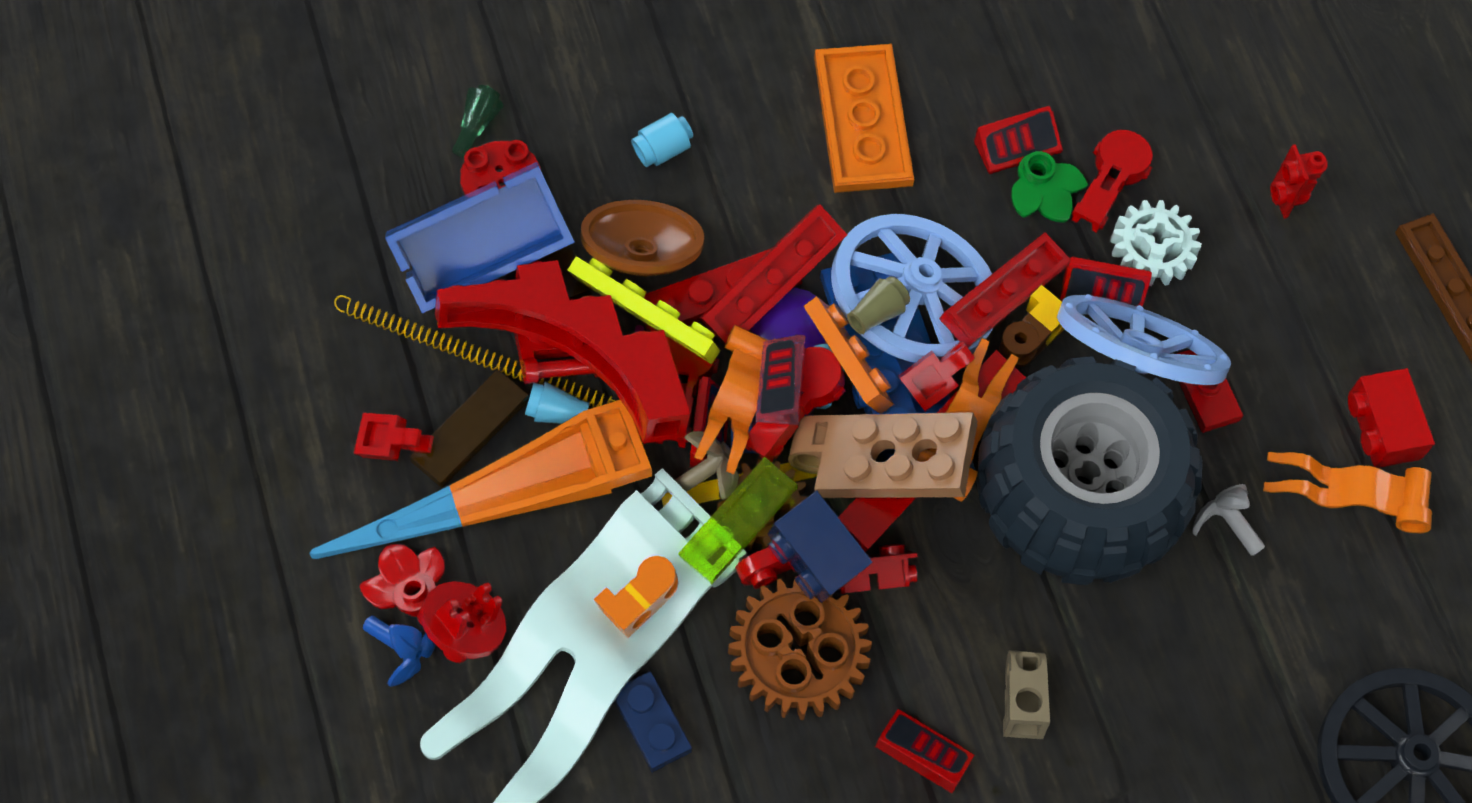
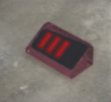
[756,335,806,425]

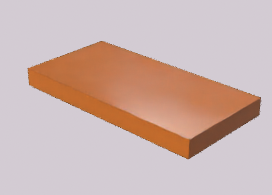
[814,44,914,193]

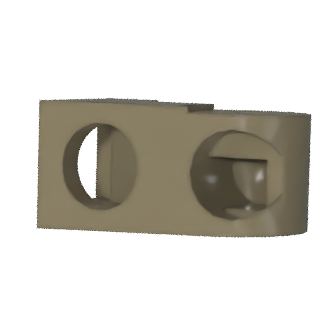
[1003,650,1050,739]

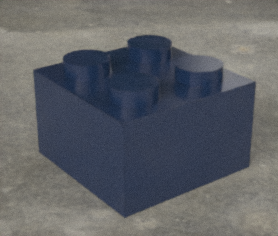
[768,491,872,603]

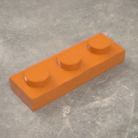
[803,296,894,414]

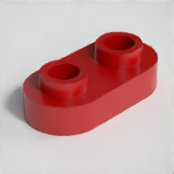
[735,547,797,589]

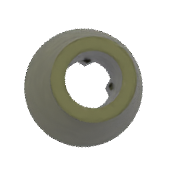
[847,276,910,334]

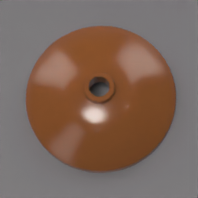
[581,200,704,276]

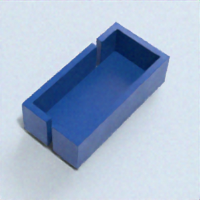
[385,162,574,313]

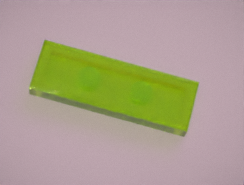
[678,457,798,585]

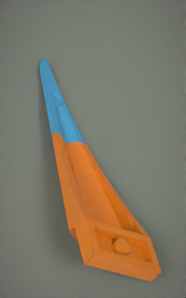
[310,400,652,559]

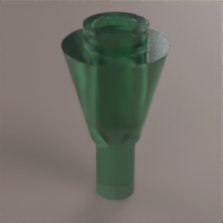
[452,85,504,158]

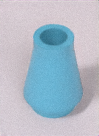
[525,381,590,424]

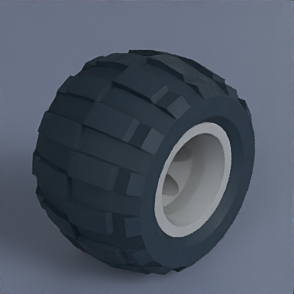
[976,356,1202,585]

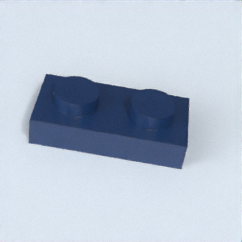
[614,671,692,773]

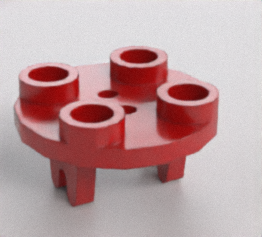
[460,140,541,195]
[417,581,506,663]

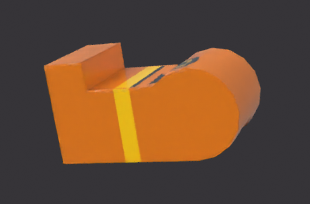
[594,556,679,638]

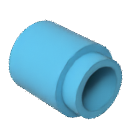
[631,113,693,167]

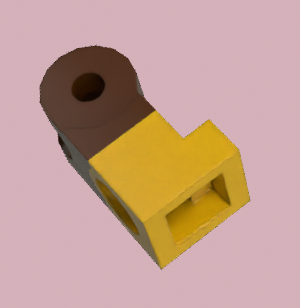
[999,285,1064,368]

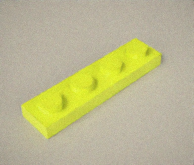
[567,256,721,365]

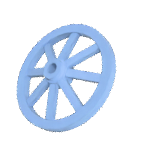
[831,214,993,363]
[1057,294,1231,385]

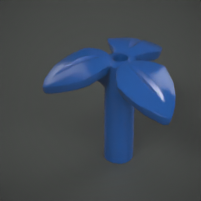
[363,616,436,687]

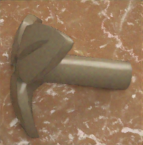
[675,431,739,500]

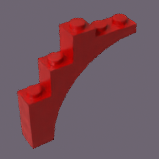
[435,260,690,444]

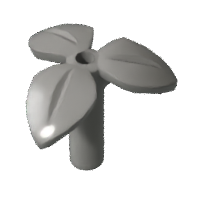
[1193,484,1265,556]

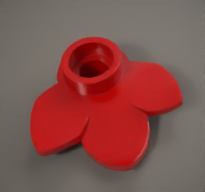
[360,544,445,617]

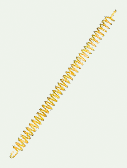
[334,295,615,408]

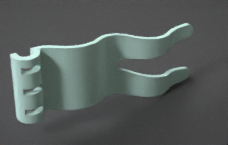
[420,468,747,803]

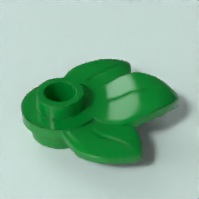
[1011,151,1088,222]

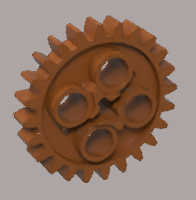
[728,576,872,720]

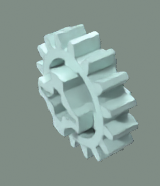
[1110,200,1202,286]

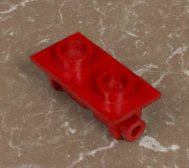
[1270,144,1328,219]
[839,544,918,594]

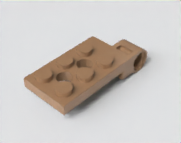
[788,412,978,498]

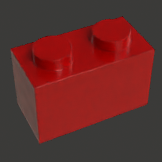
[1348,368,1435,468]

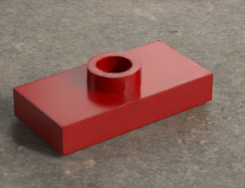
[1177,350,1244,433]

